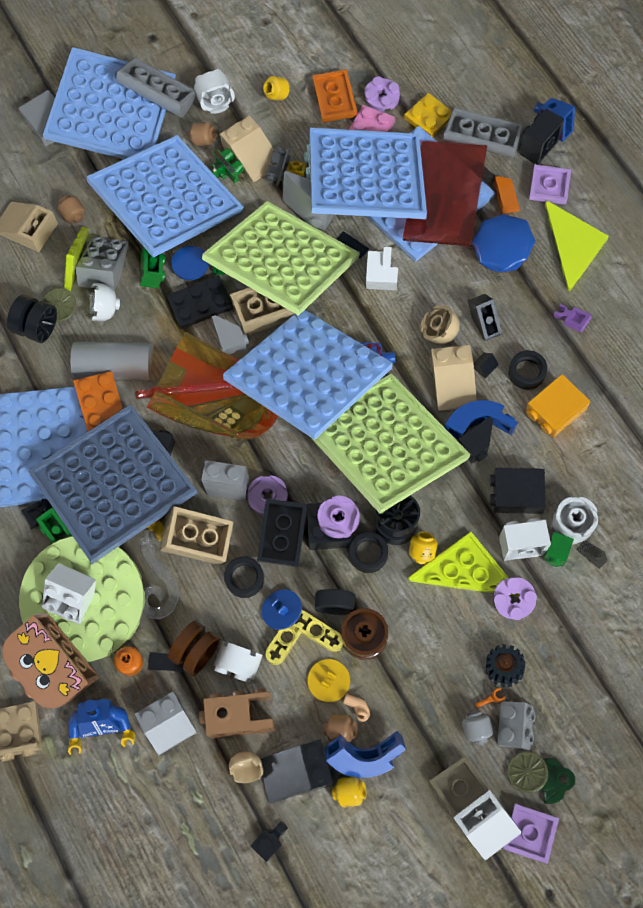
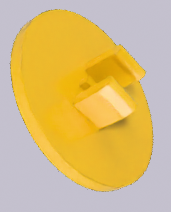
[308,659,350,703]

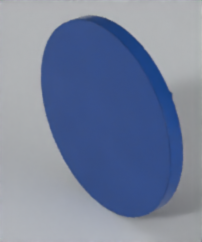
[171,246,209,280]
[262,590,302,630]

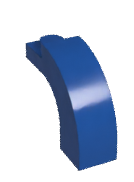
[445,400,518,439]
[324,731,406,778]

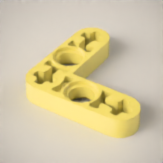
[266,610,343,665]

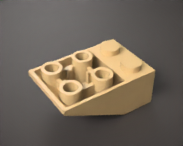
[0,202,58,252]

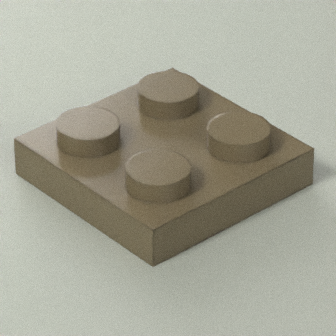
[429,756,489,820]

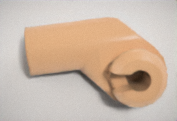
[343,694,370,722]

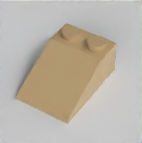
[220,115,276,183]
[430,345,477,412]

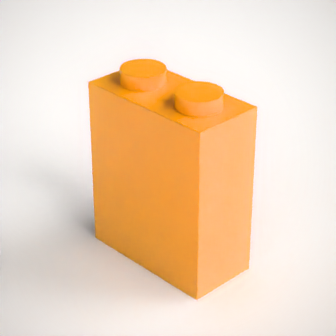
[525,374,591,438]

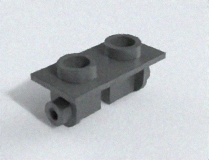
[266,147,291,187]

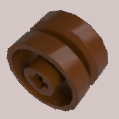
[341,608,388,660]
[168,620,221,677]

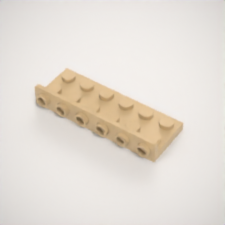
[0,701,43,761]

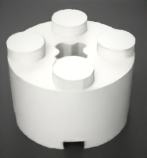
[194,69,235,114]
[552,497,598,544]
[214,641,263,683]

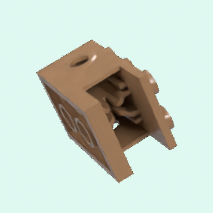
[199,688,276,739]

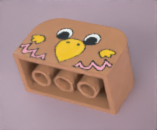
[2,612,100,709]

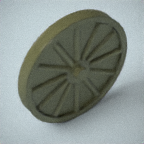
[43,288,76,322]
[507,752,548,793]

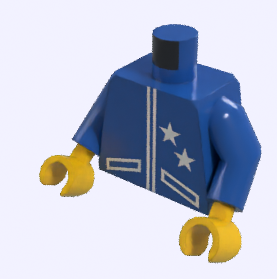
[68,699,136,755]

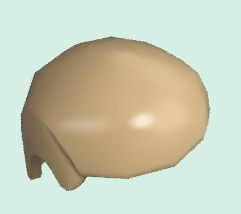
[228,751,263,783]

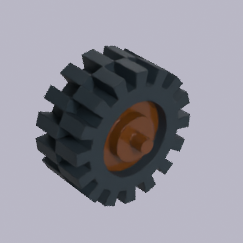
[486,644,525,687]

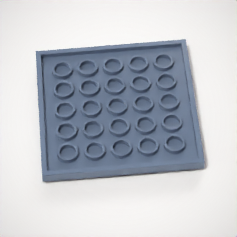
[28,404,198,564]

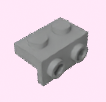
[497,702,535,750]

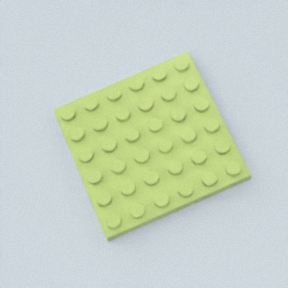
[202,201,360,316]
[312,374,470,514]

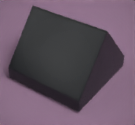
[473,352,499,379]

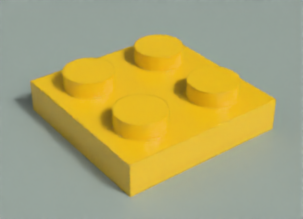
[404,93,452,137]

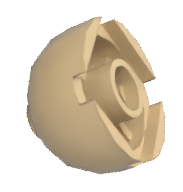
[420,304,460,345]

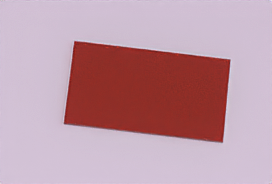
[402,141,487,247]

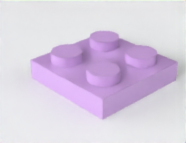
[529,165,571,205]
[502,804,559,864]

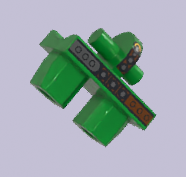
[212,148,244,183]

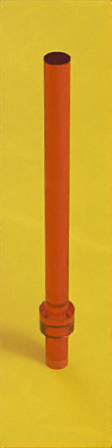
[135,381,236,399]

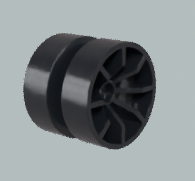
[7,294,57,343]
[374,495,420,545]

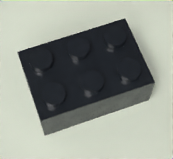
[257,498,307,567]

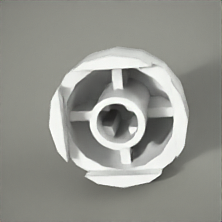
[90,283,120,321]

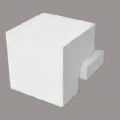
[366,247,398,291]

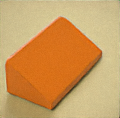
[494,176,520,214]

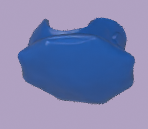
[472,214,536,272]

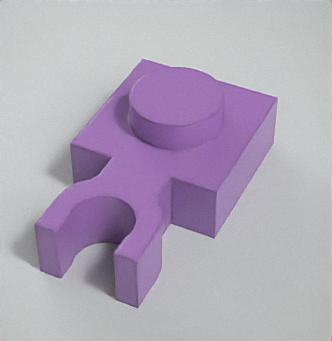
[554,304,592,333]

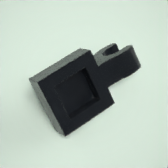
[251,822,288,862]

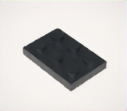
[166,275,234,330]

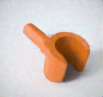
[475,688,506,708]

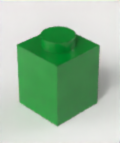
[543,532,574,567]

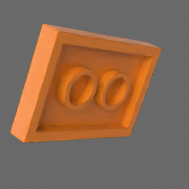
[312,69,357,123]
[73,371,123,432]

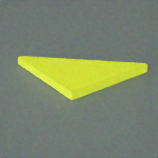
[545,201,609,292]
[64,227,89,291]
[408,532,520,597]

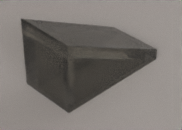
[576,540,607,569]

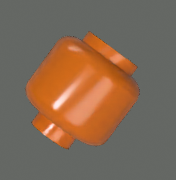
[114,646,144,676]

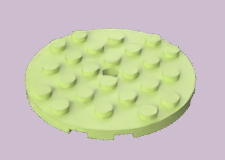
[19,536,145,662]

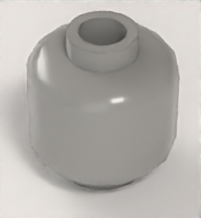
[462,710,493,745]

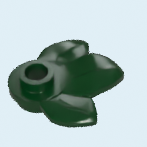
[540,758,576,804]

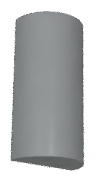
[116,57,196,117]
[444,108,524,158]
[70,341,154,381]

